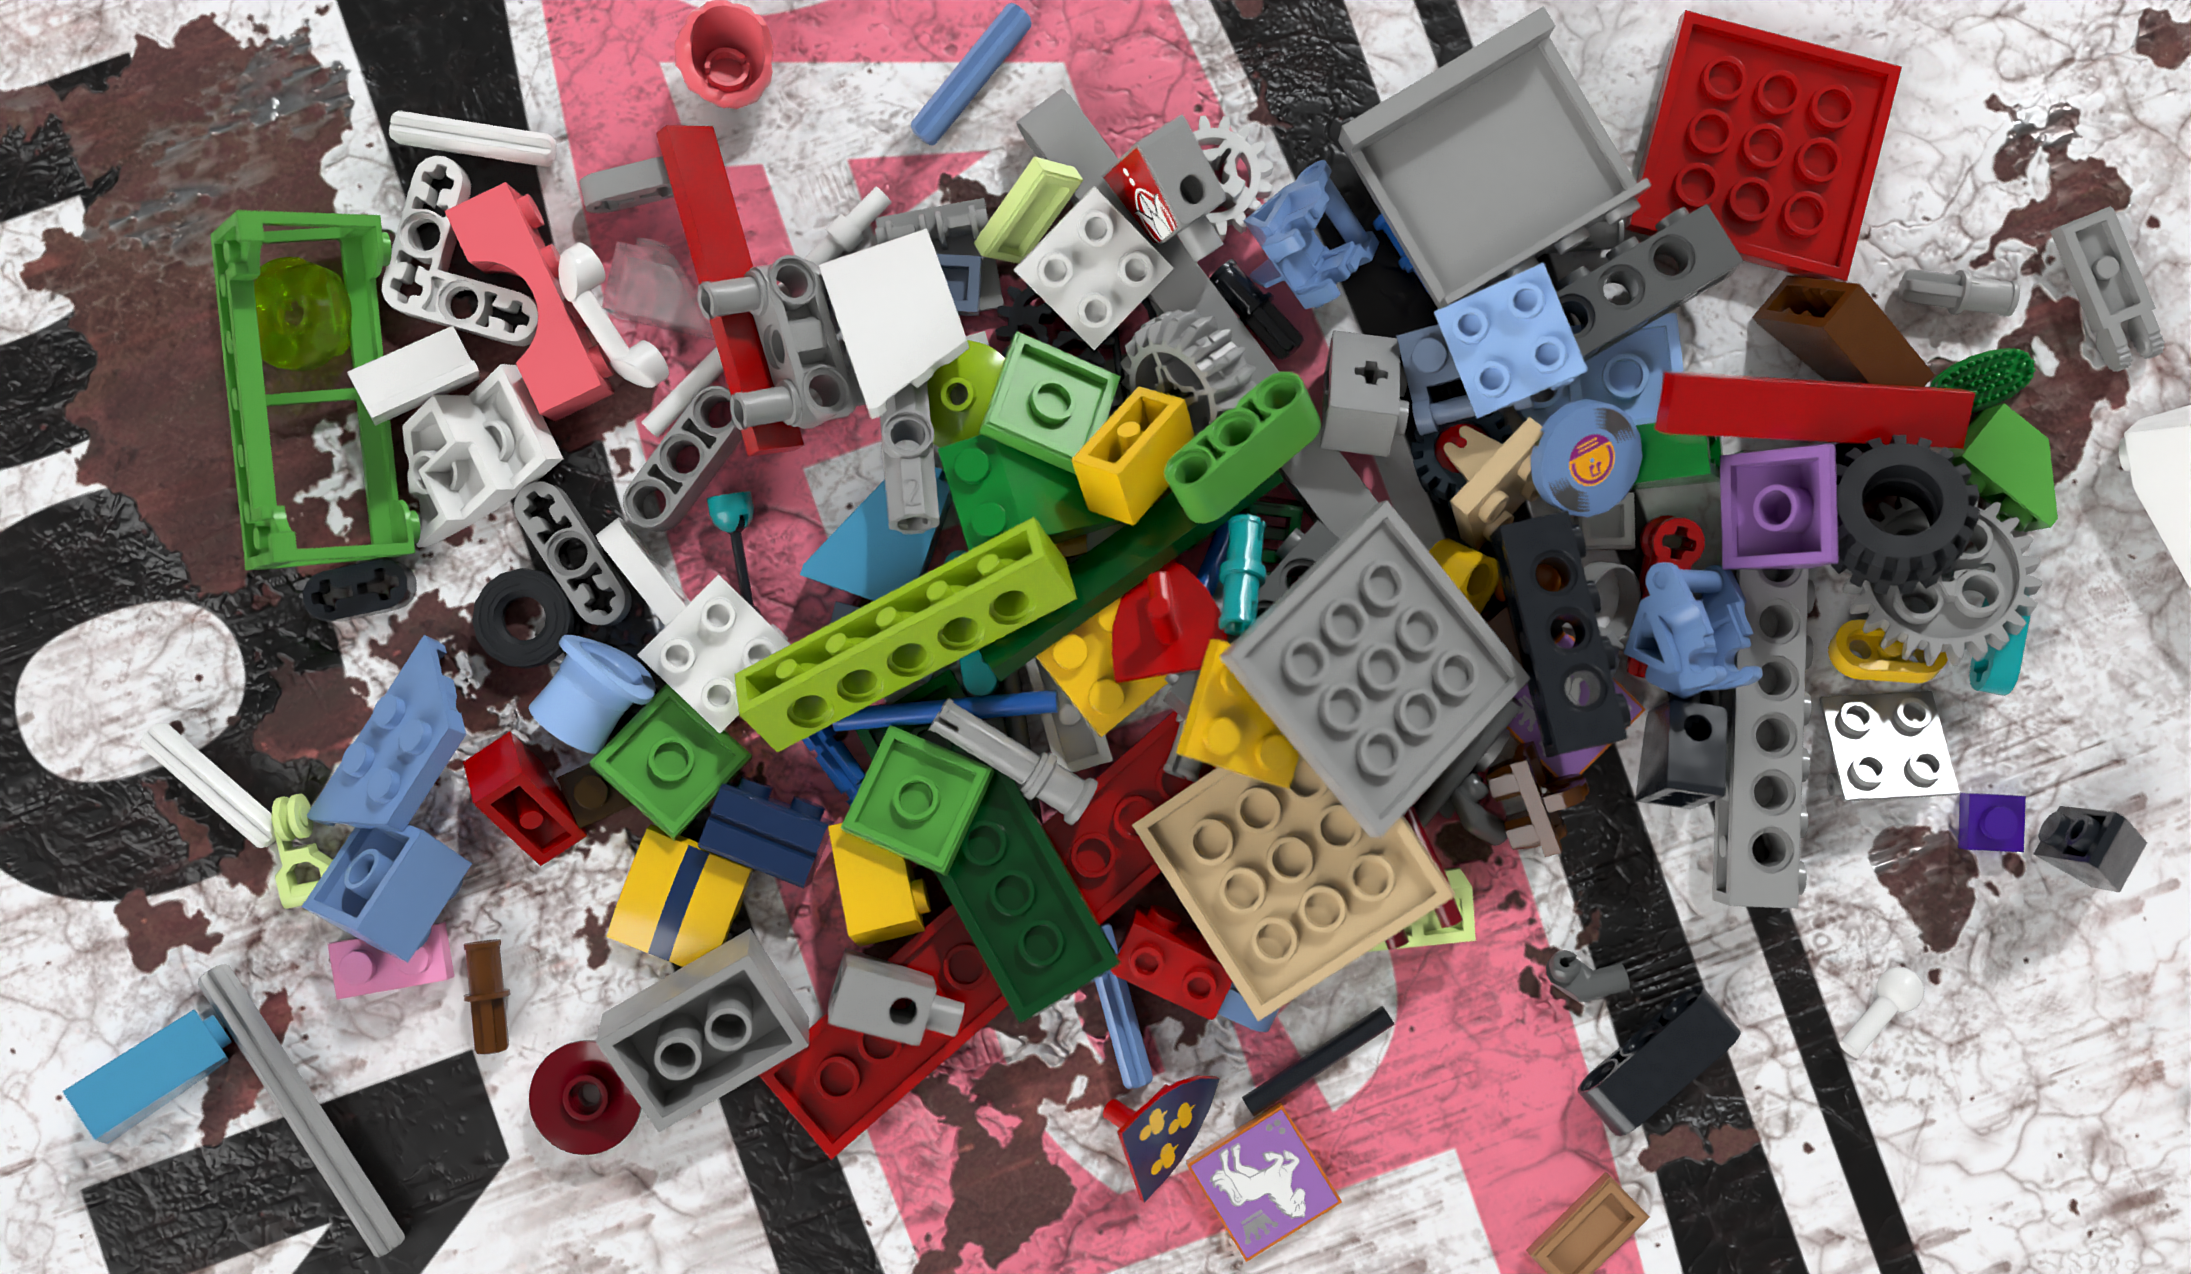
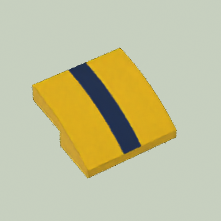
[606,824,753,967]

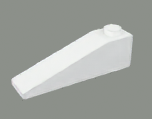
[2119,405,2191,589]

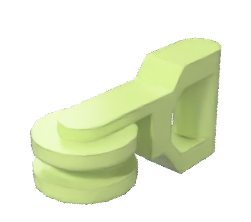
[271,794,333,909]

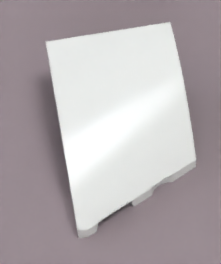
[819,228,969,419]
[402,364,563,547]

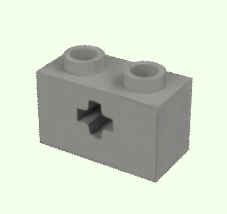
[1320,330,1409,457]

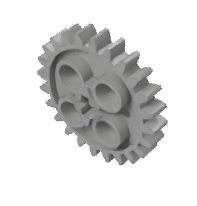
[1842,496,2042,666]

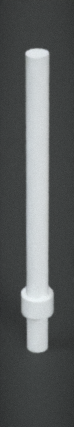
[641,186,892,438]

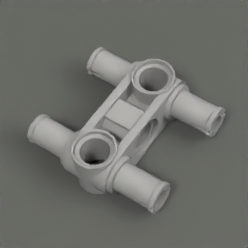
[697,255,866,430]

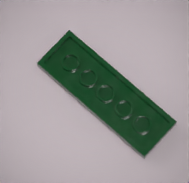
[855,669,1122,1023]

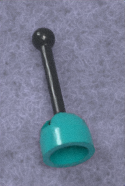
[706,491,761,615]

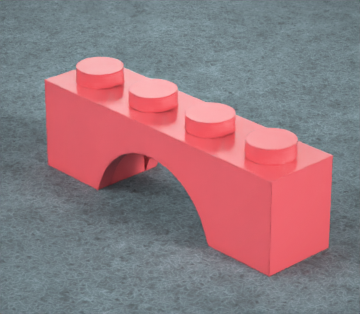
[445,182,615,422]

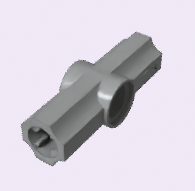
[880,381,940,534]

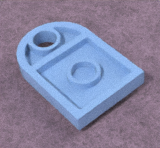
[1516,313,1684,427]

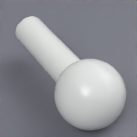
[1839,967,1924,1058]

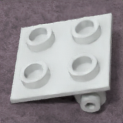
[1013,186,1174,350]
[638,574,791,733]

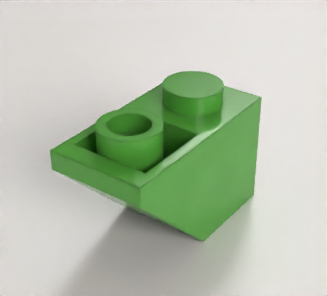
[1949,403,2058,532]

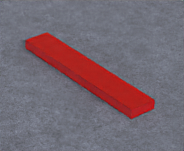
[656,125,804,456]
[1654,371,1975,449]

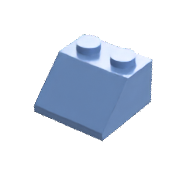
[302,825,472,962]

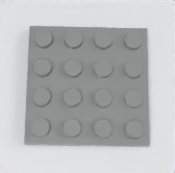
[1220,500,1531,837]

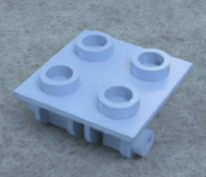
[1434,263,1588,418]

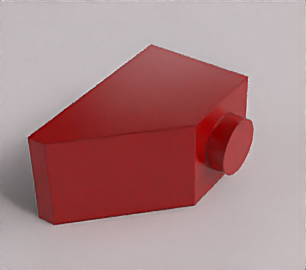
[463,731,587,866]

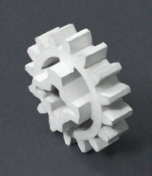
[1193,115,1273,240]

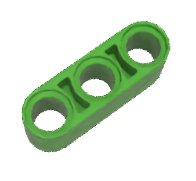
[1164,372,1321,523]

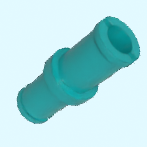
[1219,514,1266,635]

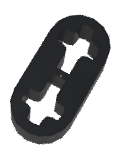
[303,559,417,622]

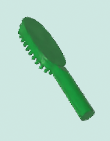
[1929,348,2036,413]

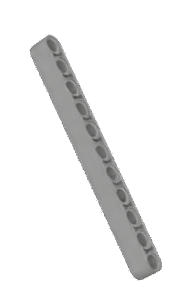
[1016,88,1378,539]

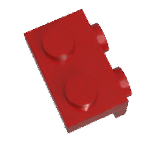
[1111,904,1233,1020]

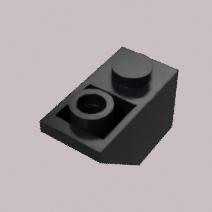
[2033,806,2147,893]

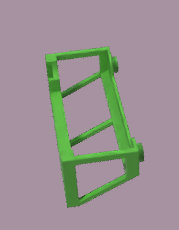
[210,210,421,571]

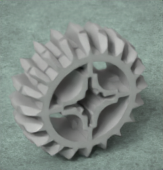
[1120,309,1257,436]

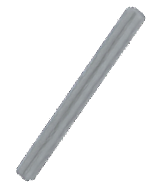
[198,964,405,1257]

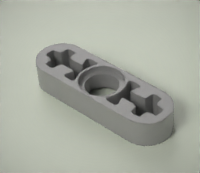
[514,482,632,626]

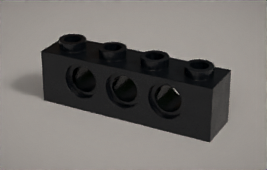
[1489,510,1631,758]

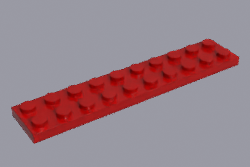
[759,710,1218,1160]

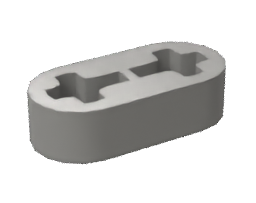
[579,156,674,213]

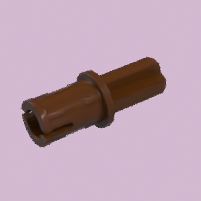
[463,939,510,1054]

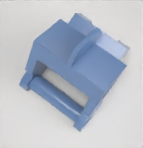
[1243,160,1379,309]
[1623,562,1763,699]

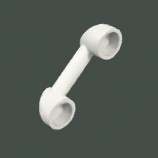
[558,243,669,388]

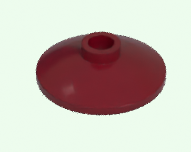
[529,1040,642,1155]

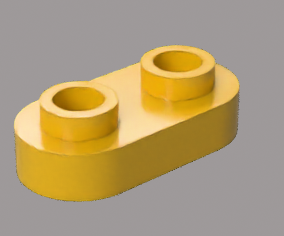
[1828,619,1948,683]

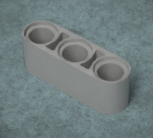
[623,386,743,532]

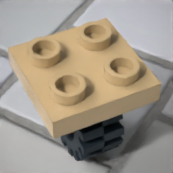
[1411,410,1544,551]

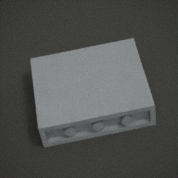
[1338,6,1651,310]

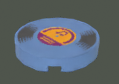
[1530,399,1642,517]

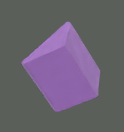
[1720,444,1838,570]

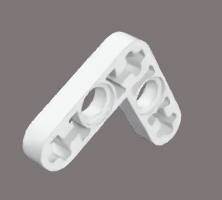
[382,156,538,346]

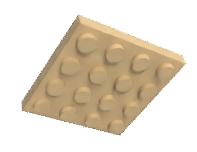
[1132,754,1456,1021]

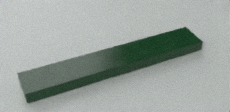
[978,470,1284,681]

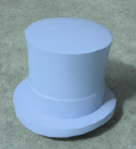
[529,635,656,754]

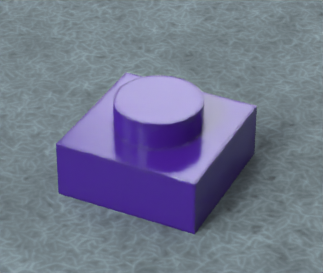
[1958,792,2026,852]

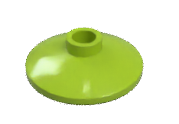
[927,340,1005,448]

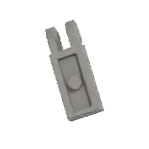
[2050,206,2165,372]

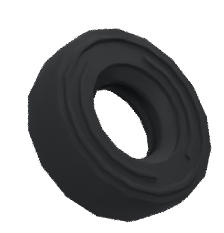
[472,568,577,669]

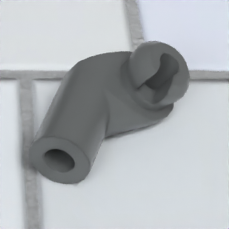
[1450,771,1507,846]
[1546,950,1630,1002]

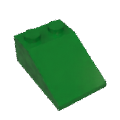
[937,414,1123,551]

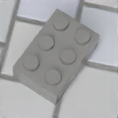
[596,929,809,1132]

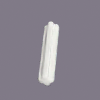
[389,111,557,167]
[140,723,276,848]

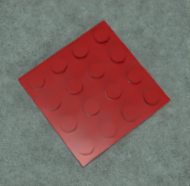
[1624,10,1902,282]

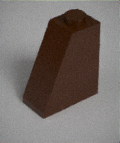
[1752,275,1935,387]

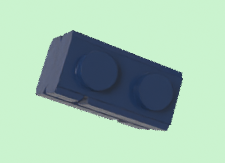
[698,776,834,888]

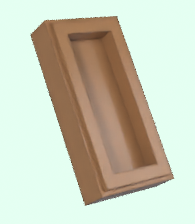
[1526,1172,1650,1274]

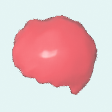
[675,0,773,109]

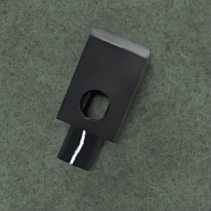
[1635,690,1727,810]

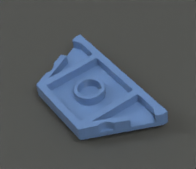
[307,635,466,831]

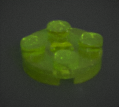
[254,257,352,372]

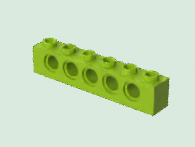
[734,517,1077,752]

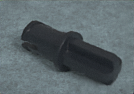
[1209,259,1304,360]

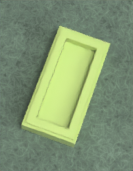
[974,157,1083,264]

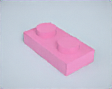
[328,922,455,999]

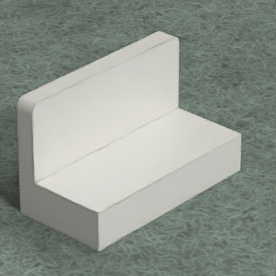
[347,326,479,426]

